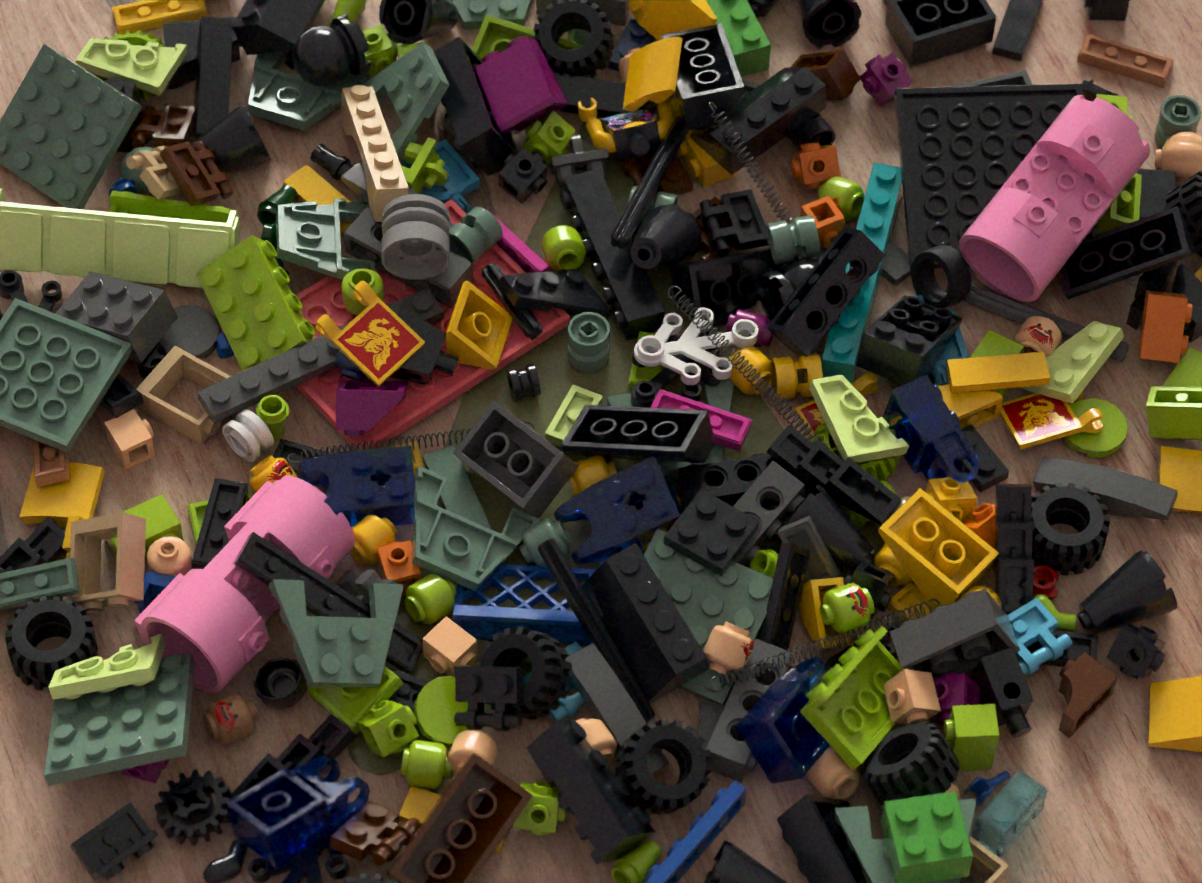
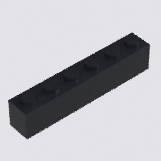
[560,168,664,341]

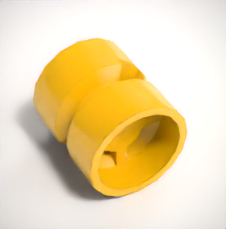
[771,354,823,400]

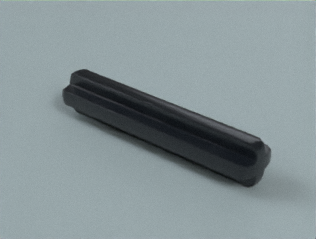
[482,263,543,339]

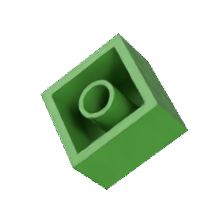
[881,791,973,883]

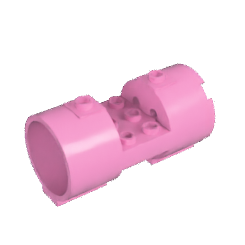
[959,95,1150,302]
[134,475,355,694]

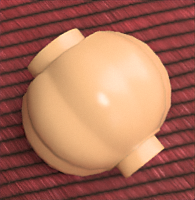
[1155,131,1202,184]

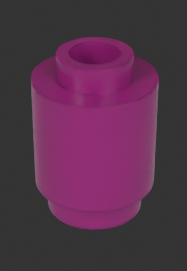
[726,309,773,348]

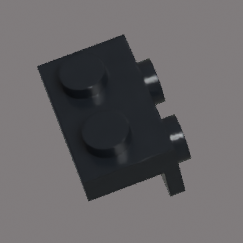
[70,802,158,881]

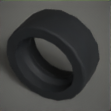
[911,245,971,308]

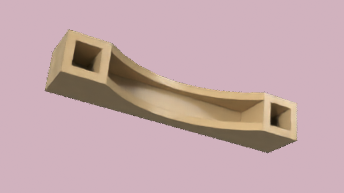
[341,85,408,222]

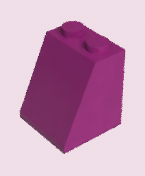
[475,36,570,134]

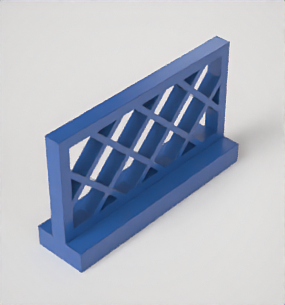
[453,564,596,645]

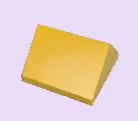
[446,280,513,370]

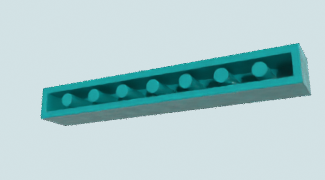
[822,163,903,383]

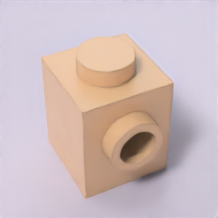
[104,409,155,470]
[423,617,478,677]
[883,669,941,725]

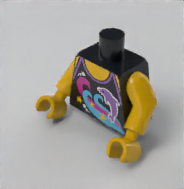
[578,94,674,160]

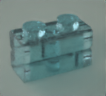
[972,771,1048,857]

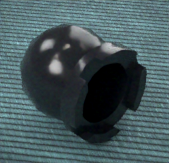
[292,14,371,87]
[758,257,830,322]

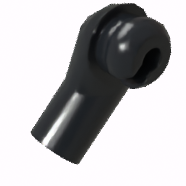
[203,839,248,883]

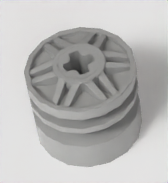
[381,194,450,280]

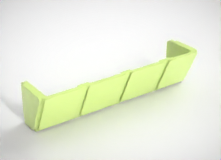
[0,188,241,288]

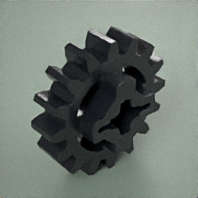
[155,769,235,846]

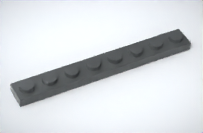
[198,288,444,423]

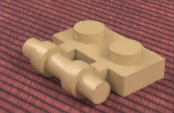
[126,146,183,200]

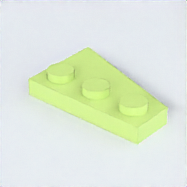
[76,38,188,96]
[1018,321,1124,404]
[809,374,909,463]
[49,633,166,700]

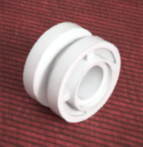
[222,409,274,462]

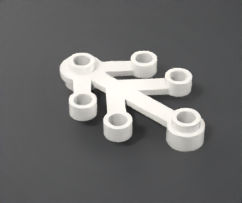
[634,307,759,385]

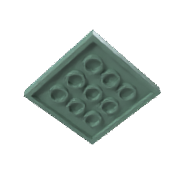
[0,44,142,209]
[0,298,133,453]
[644,528,773,705]
[44,652,195,786]

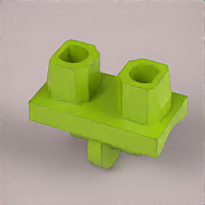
[401,138,448,194]

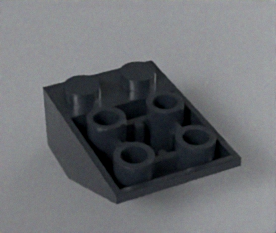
[856,295,962,390]

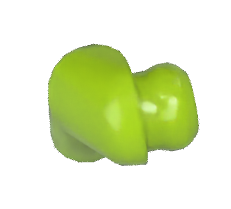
[1033,594,1076,631]

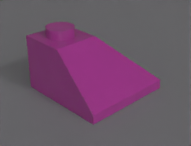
[336,380,408,436]

